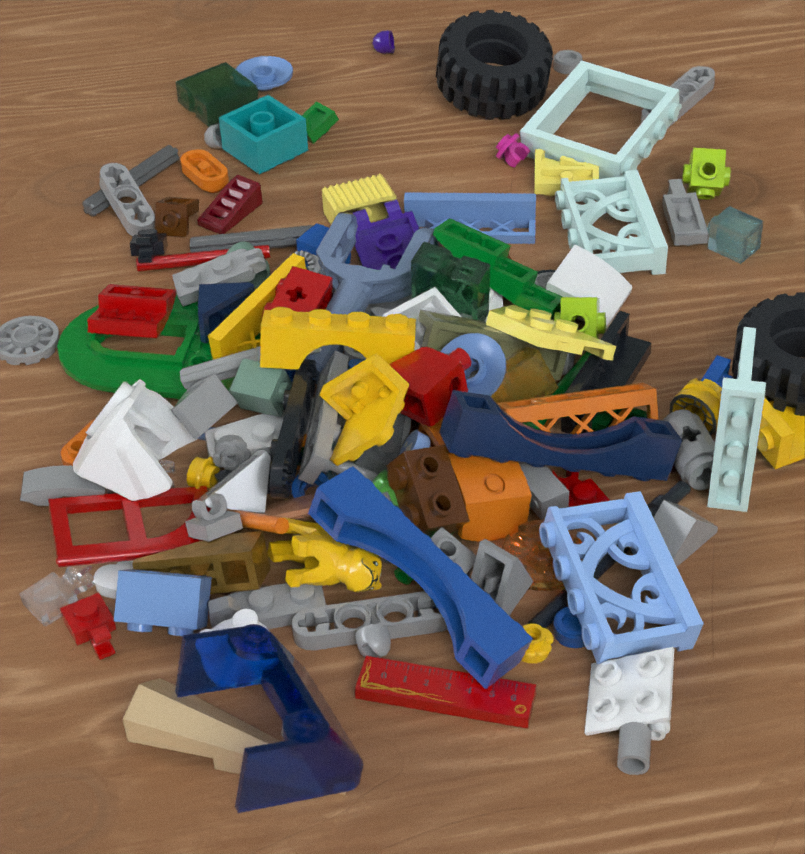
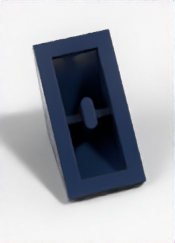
[198,282,254,344]

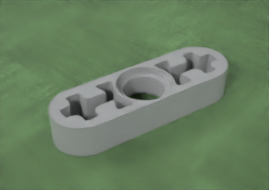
[99,163,155,236]

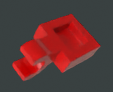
[60,592,117,660]

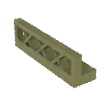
[418,309,568,381]

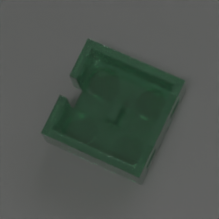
[175,62,258,127]
[411,242,490,321]

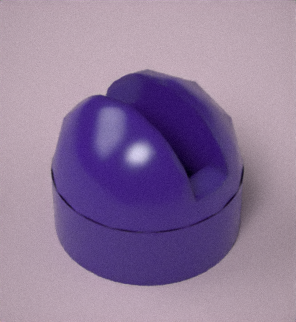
[372,30,395,54]

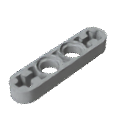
[641,66,715,128]
[292,591,448,650]

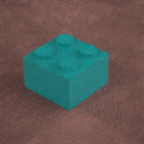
[219,95,308,174]

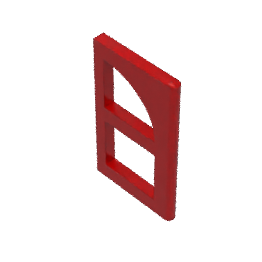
[48,486,212,567]

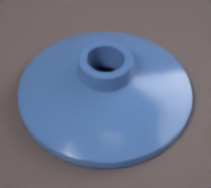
[235,56,293,91]
[440,333,506,396]

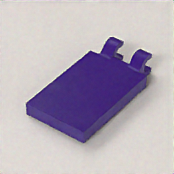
[353,199,441,290]

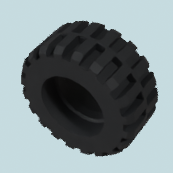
[436,10,553,120]
[732,292,805,416]

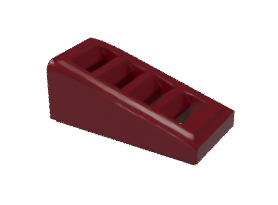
[197,175,263,234]

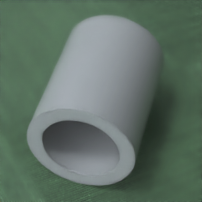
[617,722,651,775]

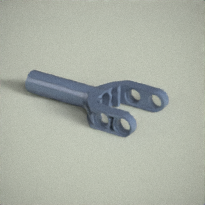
[305,212,439,384]

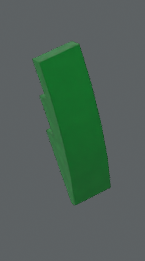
[433,218,562,319]

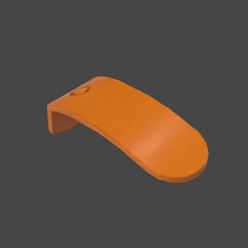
[419,417,532,541]

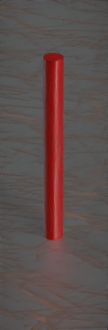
[136,245,270,272]

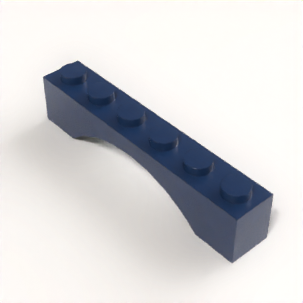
[439,390,683,481]

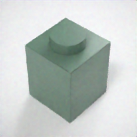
[229,358,292,417]

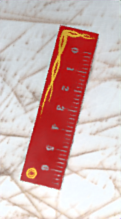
[355,656,537,729]

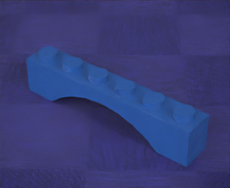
[308,466,533,689]

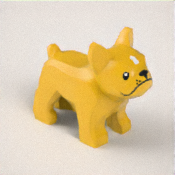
[268,517,382,592]

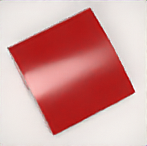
[87,284,176,338]

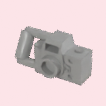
[518,461,569,520]

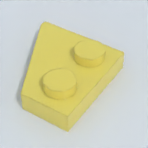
[534,149,599,196]

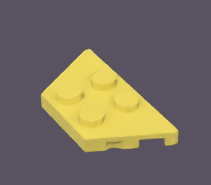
[486,305,616,360]

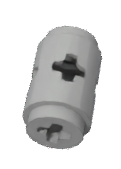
[663,410,715,490]

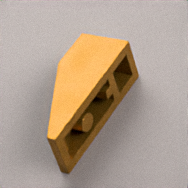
[132,531,271,594]

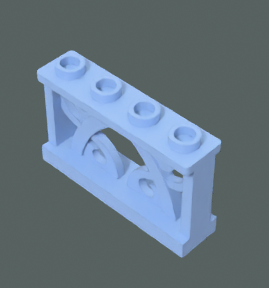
[539,491,704,664]

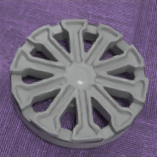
[0,316,60,365]

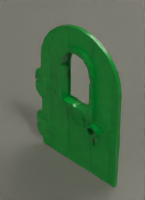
[57,295,261,400]

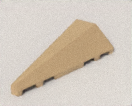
[123,678,350,795]

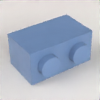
[114,569,212,636]

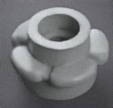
[212,435,251,471]

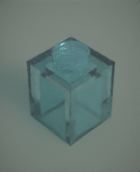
[707,206,764,264]

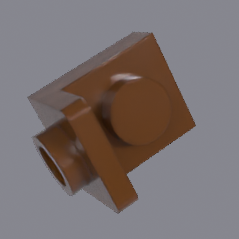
[156,197,199,237]

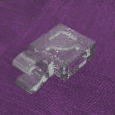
[19,564,95,627]

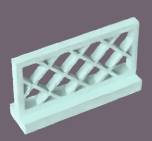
[707,327,766,512]

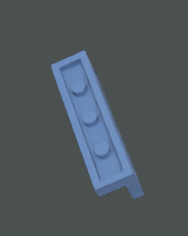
[404,192,536,244]

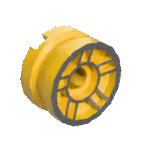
[670,378,722,436]

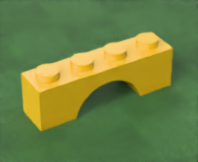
[260,307,416,370]

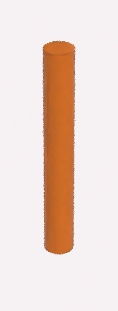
[227,509,289,534]

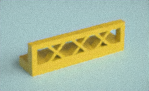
[208,253,306,360]

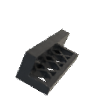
[561,311,652,434]

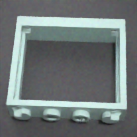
[520,61,682,179]

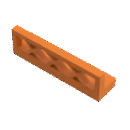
[497,383,659,434]

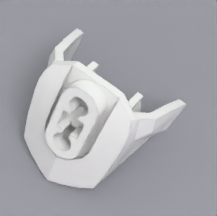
[73,380,197,501]

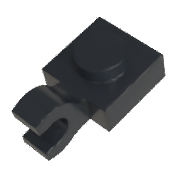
[130,229,168,263]

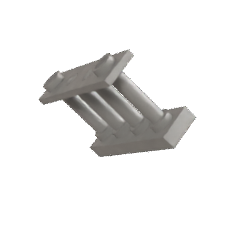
[298,350,412,485]

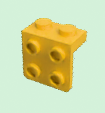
[319,353,409,466]
[757,397,805,470]

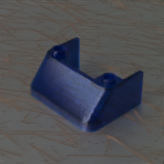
[175,624,364,813]

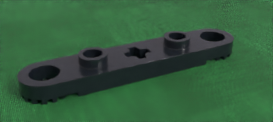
[270,359,317,498]

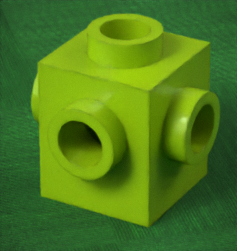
[682,147,731,200]
[554,297,606,339]

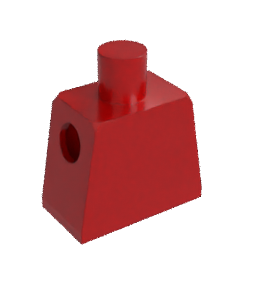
[389,347,471,427]

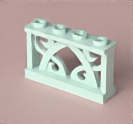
[555,170,668,275]

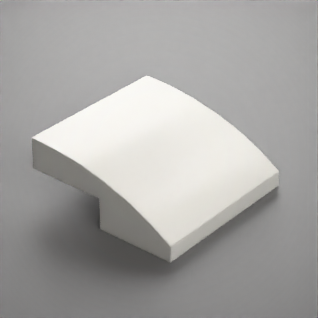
[546,245,633,330]

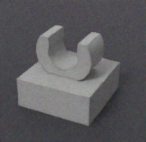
[185,493,243,542]

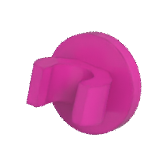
[496,133,530,168]

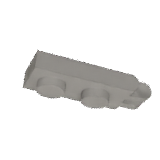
[172,248,267,307]

